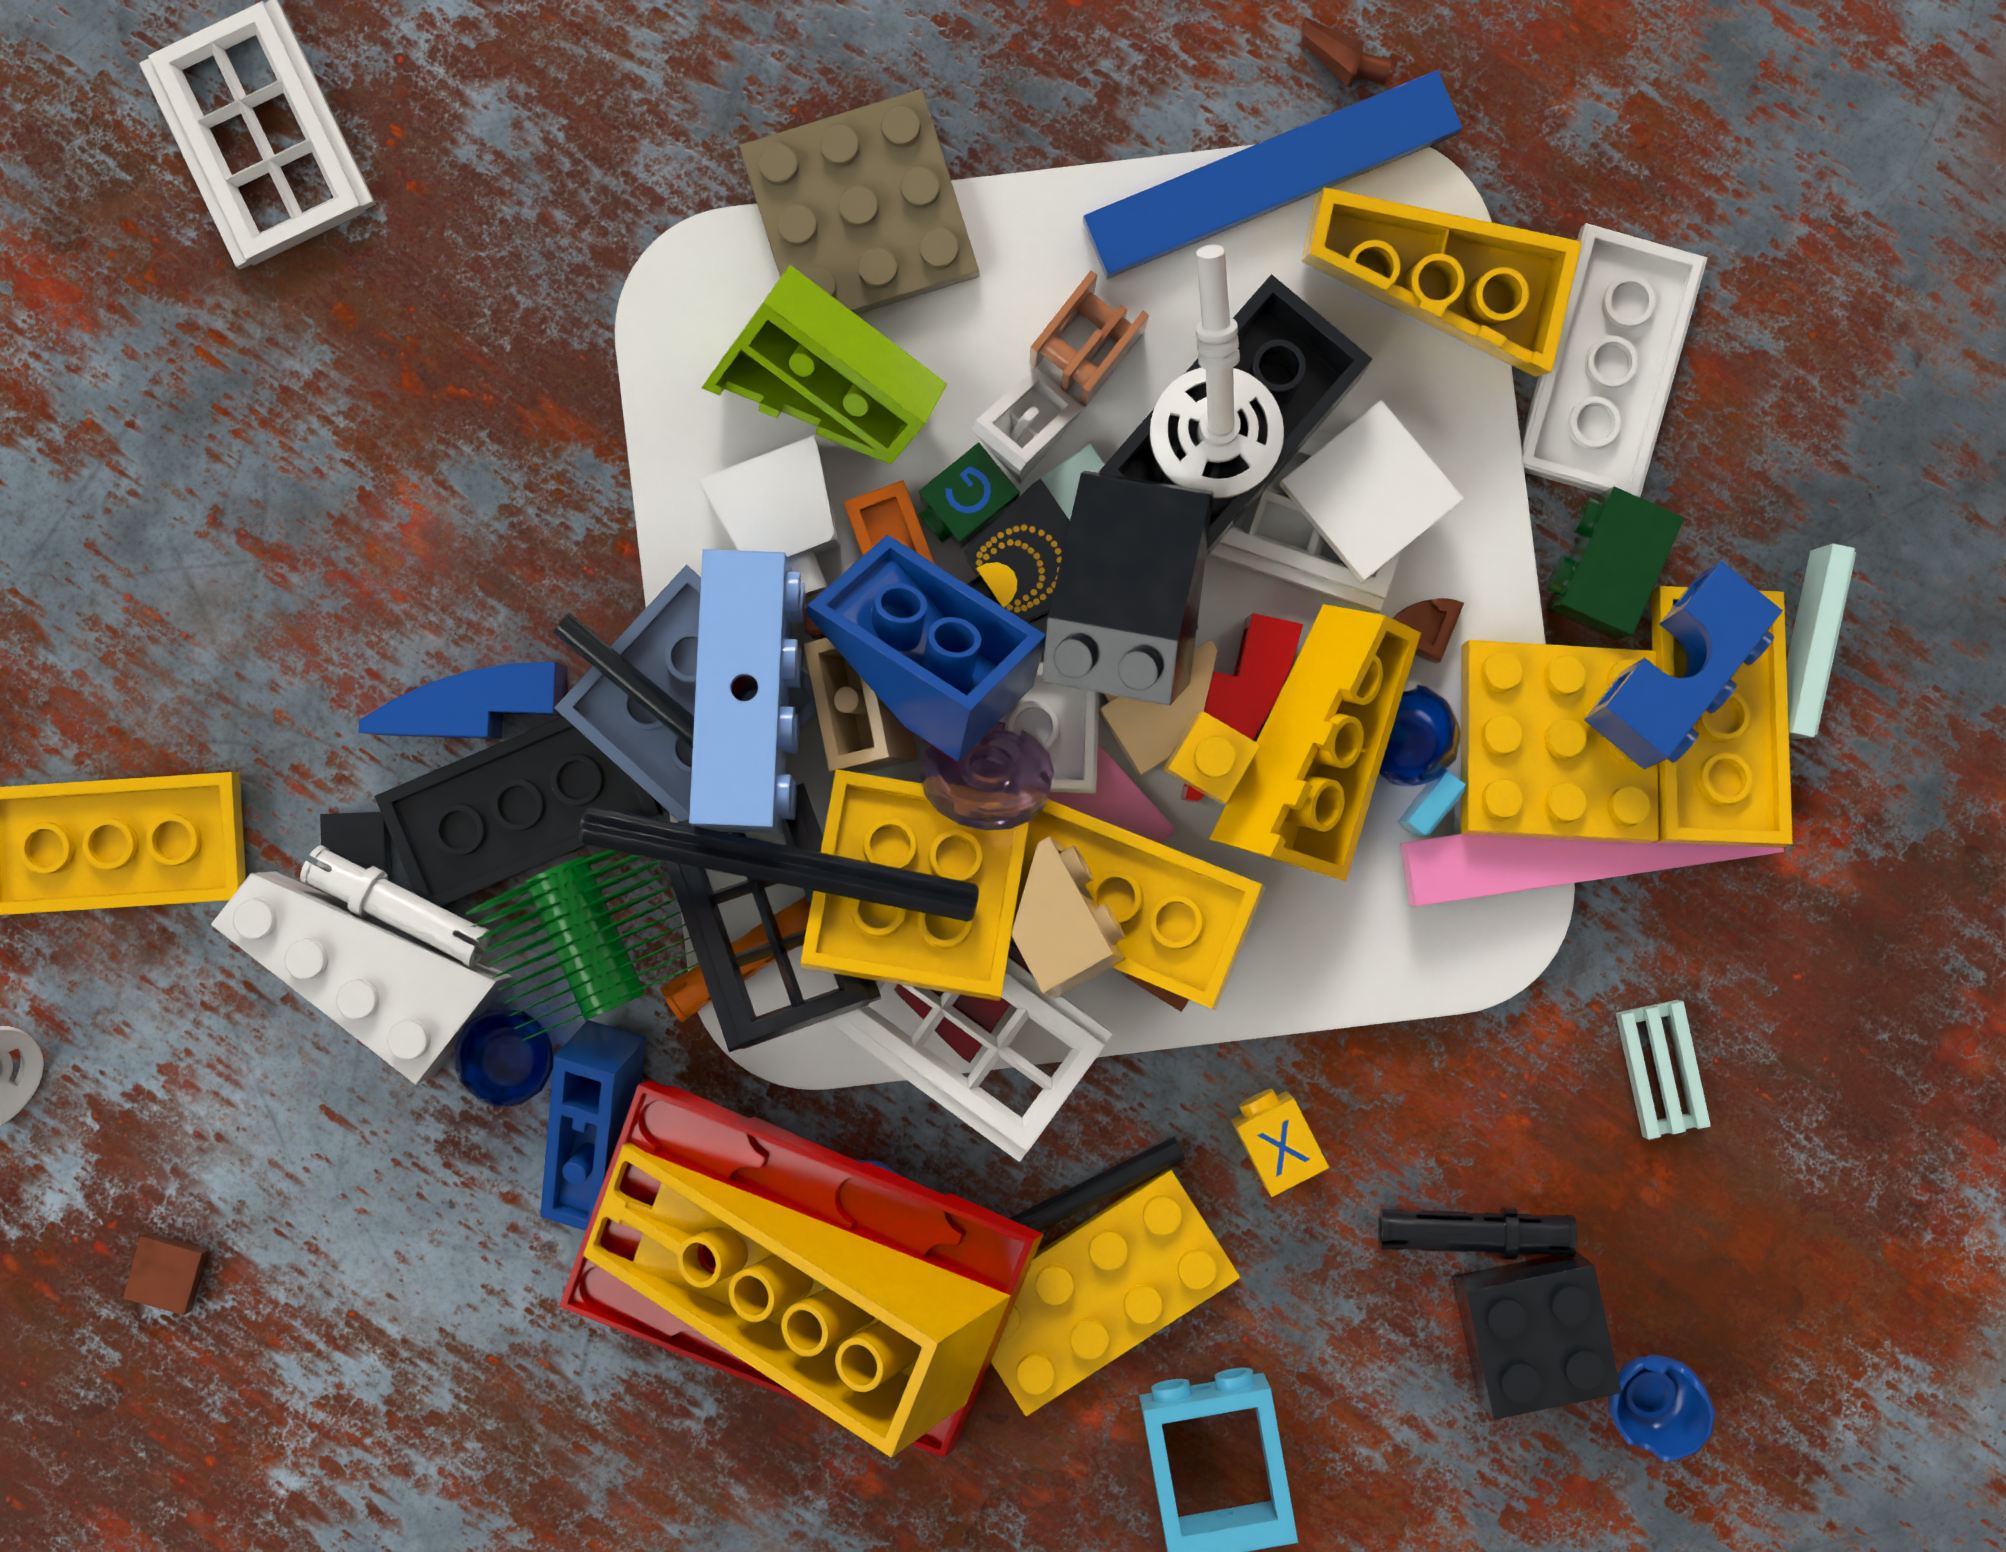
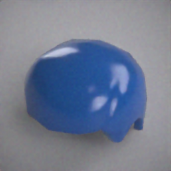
[1607,1354,1716,1462]

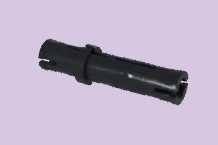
[1378,1207,1577,1260]

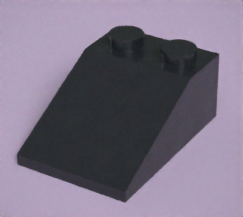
[1042,471,1214,706]

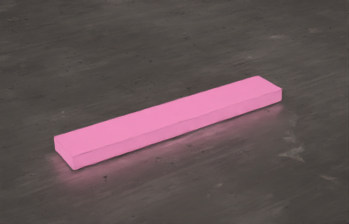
[1400,834,1784,907]

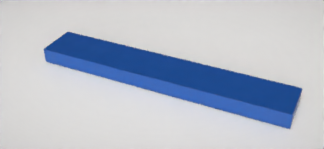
[1083,70,1462,279]

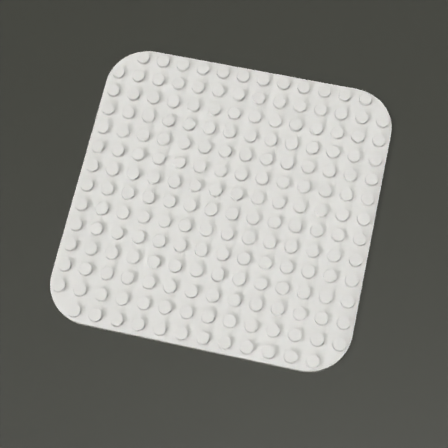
[615,144,1575,1090]

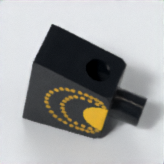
[964,478,1070,624]

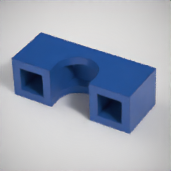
[1584,560,1783,769]

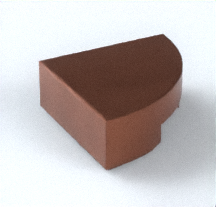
[1392,598,1464,664]

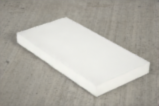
[1521,223,1707,497]

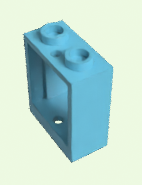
[1139,1368,1298,1552]

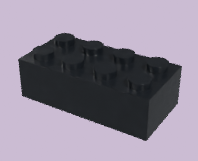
[1099,274,1372,557]

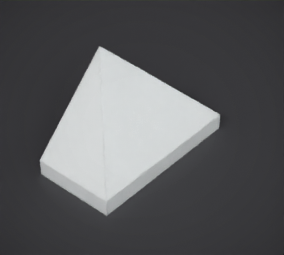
[970,367,1084,484]

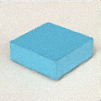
[1397,770,1466,836]

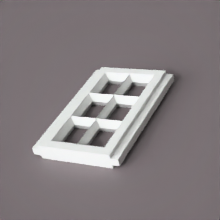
[139,0,376,269]
[1209,430,1401,613]
[828,957,1113,1162]

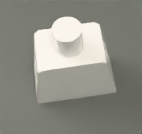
[698,435,840,598]

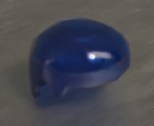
[1378,685,1461,787]
[454,1009,554,1107]

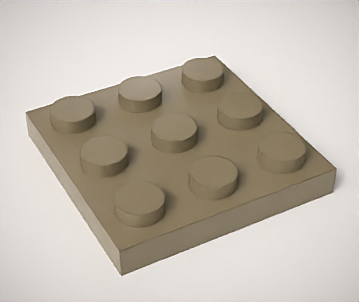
[739,89,980,315]

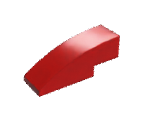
[1181,613,1303,802]

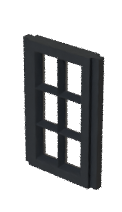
[664,783,881,1052]

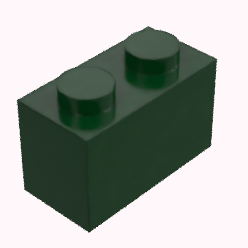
[1546,486,1684,640]

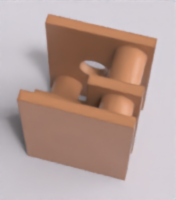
[1030,270,1149,407]

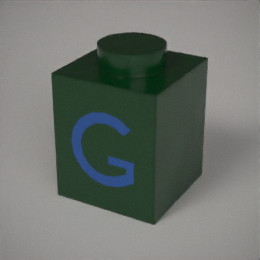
[918,442,1020,549]

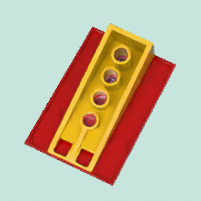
[559,1080,1044,1458]

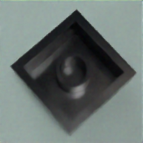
[1452,1250,1622,1420]

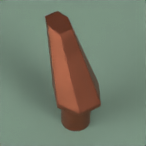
[1301,17,1392,88]

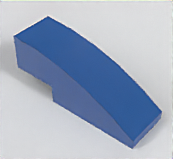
[359,662,567,739]

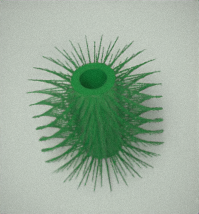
[466,849,699,1042]

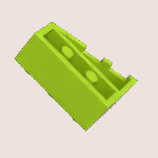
[701,265,947,464]

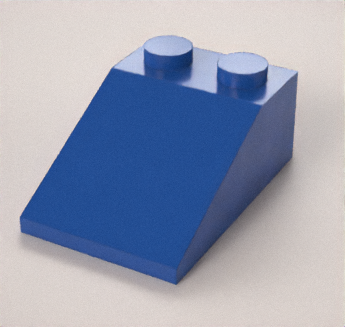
[806,534,1046,762]

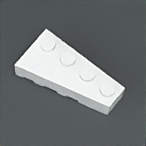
[211,871,512,1085]

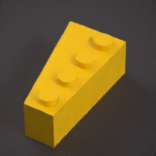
[1301,187,1582,377]
[1209,604,1421,882]

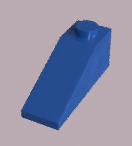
[540,1020,646,1231]

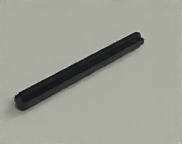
[579,806,979,922]

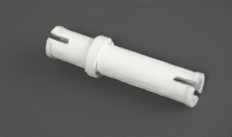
[300,845,491,968]

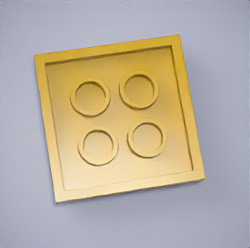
[1461,640,1659,844]
[800,769,1032,1001]

